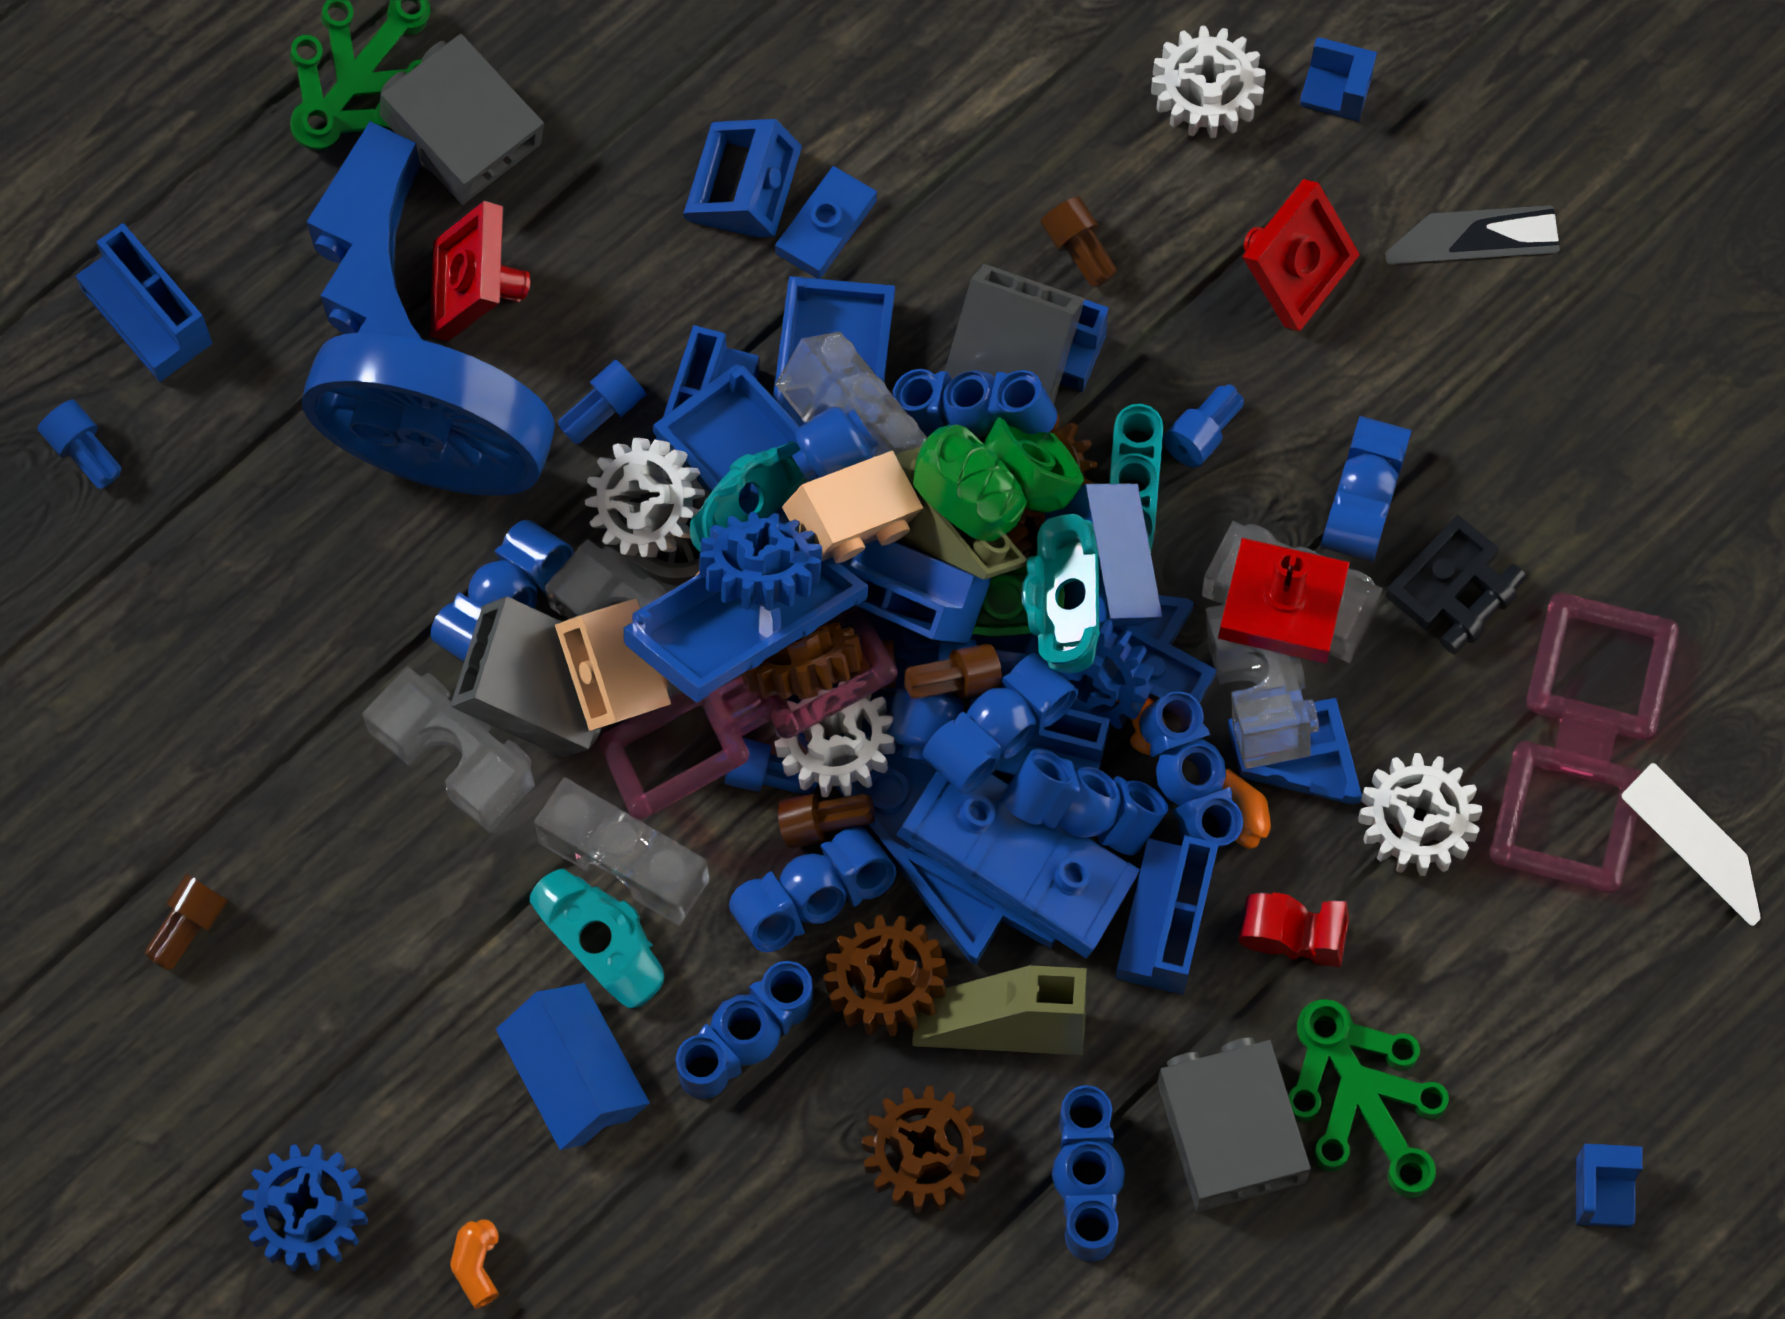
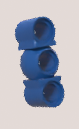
[893,369,1057,438]
[1320,416,1412,562]
[431,520,574,662]
[922,653,1078,795]
[1139,691,1243,849]
[1002,749,1168,856]
[729,826,896,952]
[676,961,814,1099]
[1052,1085,1125,1262]

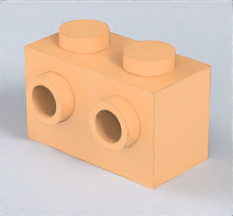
[782,450,923,563]
[555,598,671,731]

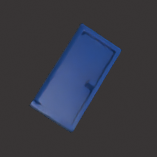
[773,276,895,457]
[653,364,833,558]
[624,522,868,703]
[896,771,1140,959]

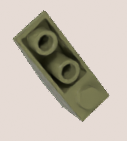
[895,447,1027,580]
[912,965,1087,1055]

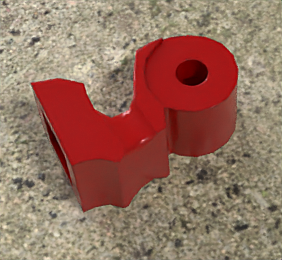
[1238,892,1349,968]

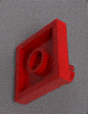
[1242,179,1360,332]
[429,201,531,341]
[1218,538,1350,664]

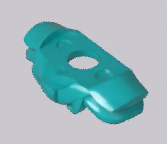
[690,441,818,553]
[1021,514,1100,673]
[530,869,664,1008]

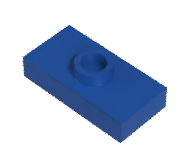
[775,166,877,279]

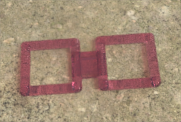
[1490,592,1679,893]
[599,606,897,820]

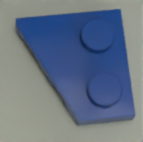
[1227,698,1362,805]

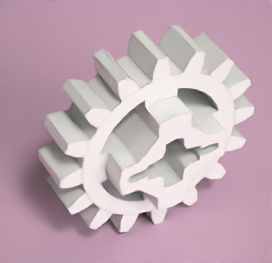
[1151,26,1266,138]
[585,438,705,558]
[774,680,896,797]
[1358,753,1482,876]

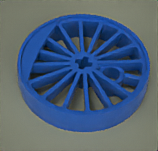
[302,332,555,496]

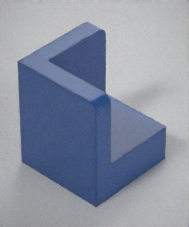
[1300,37,1377,122]
[1576,1143,1643,1228]

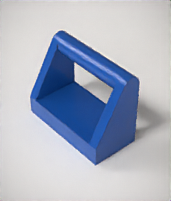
[683,119,802,238]

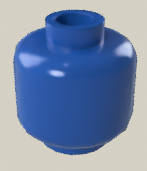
[792,406,878,482]
[887,687,964,761]

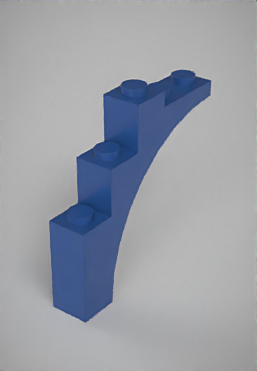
[306,121,422,340]

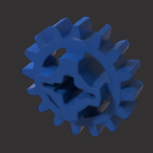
[699,512,822,611]
[1037,619,1154,730]
[241,1144,369,1272]

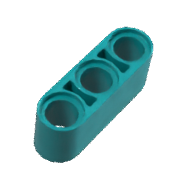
[1109,404,1163,552]

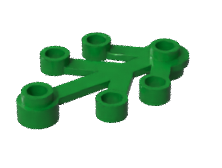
[290,0,431,151]
[1288,999,1449,1198]

